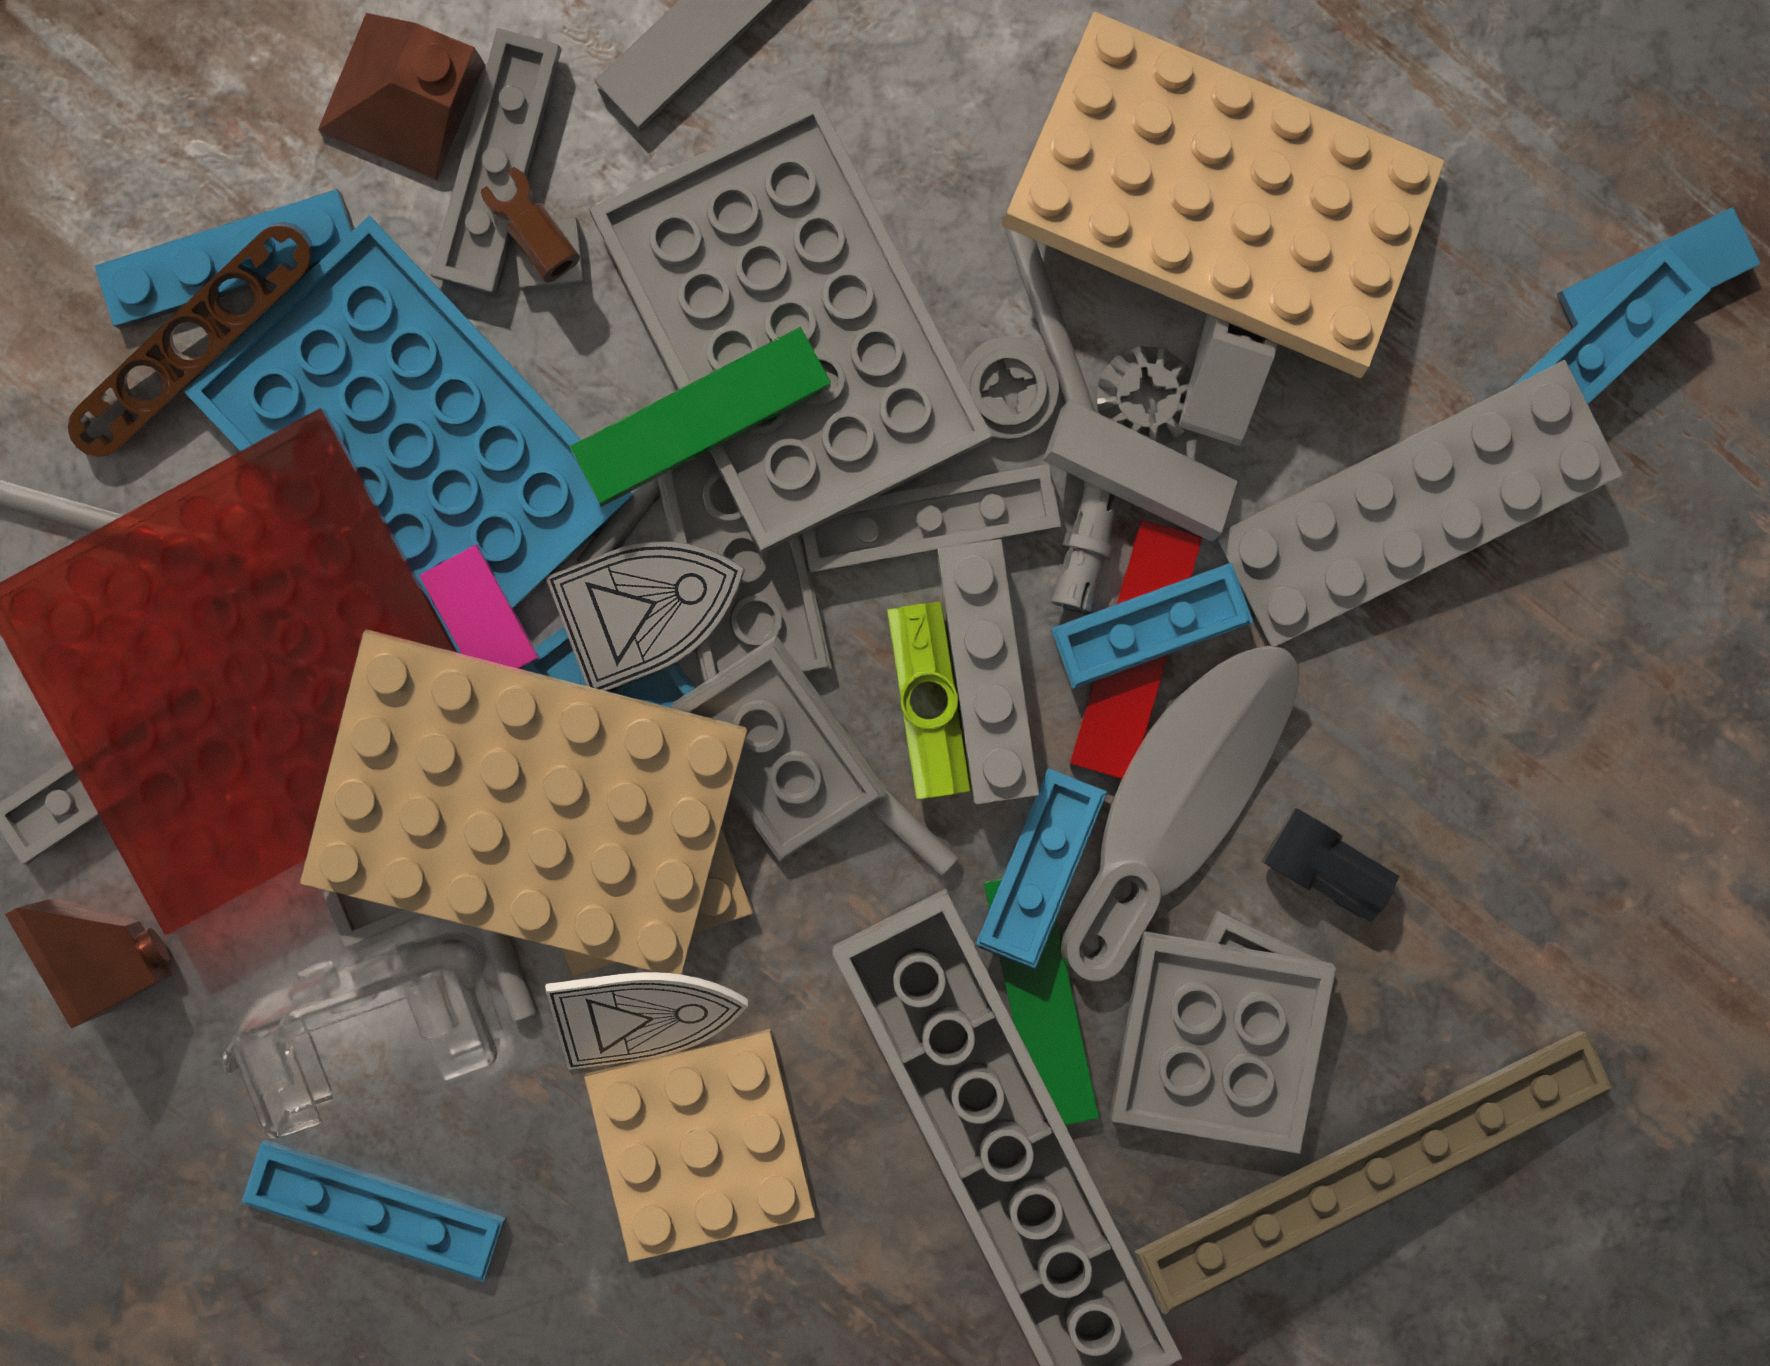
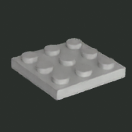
[1110,931,1336,1154]

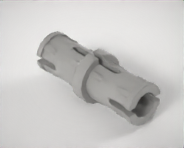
[1052,481,1121,614]

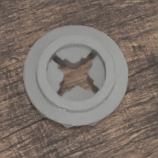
[960,337,1059,439]
[1096,346,1191,445]

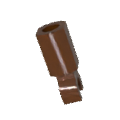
[481,167,580,283]

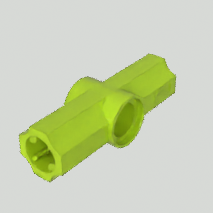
[887,601,971,799]

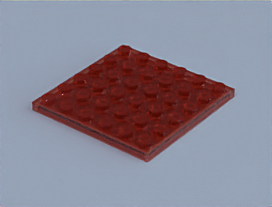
[0,408,458,936]

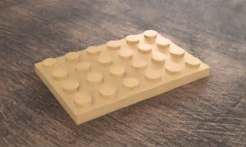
[1001,11,1445,379]
[300,629,747,975]

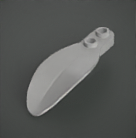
[1060,646,1300,981]

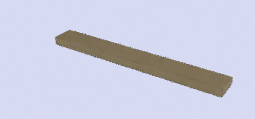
[1134,1031,1613,1314]

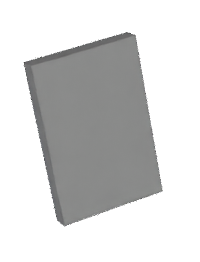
[670,635,886,862]

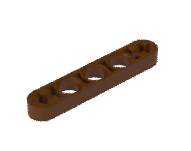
[67,222,314,457]

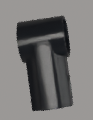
[1261,807,1400,923]

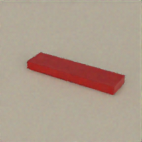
[1069,519,1203,779]

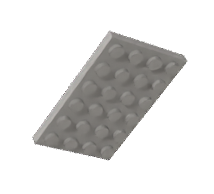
[589,98,992,554]

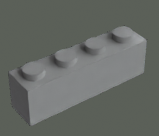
[936,539,1039,805]

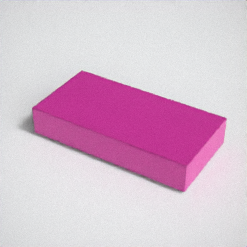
[419,544,540,669]

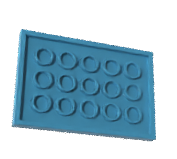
[183,215,634,654]

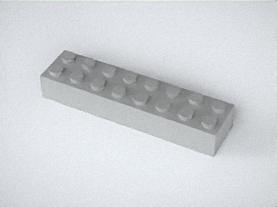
[832,889,1183,1366]

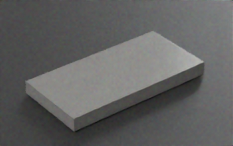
[657,451,832,683]

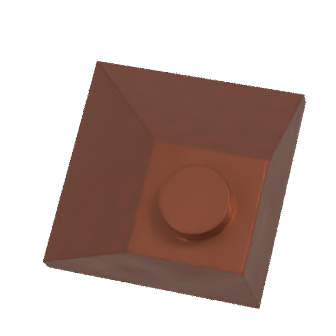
[318,13,485,180]
[5,898,172,1029]

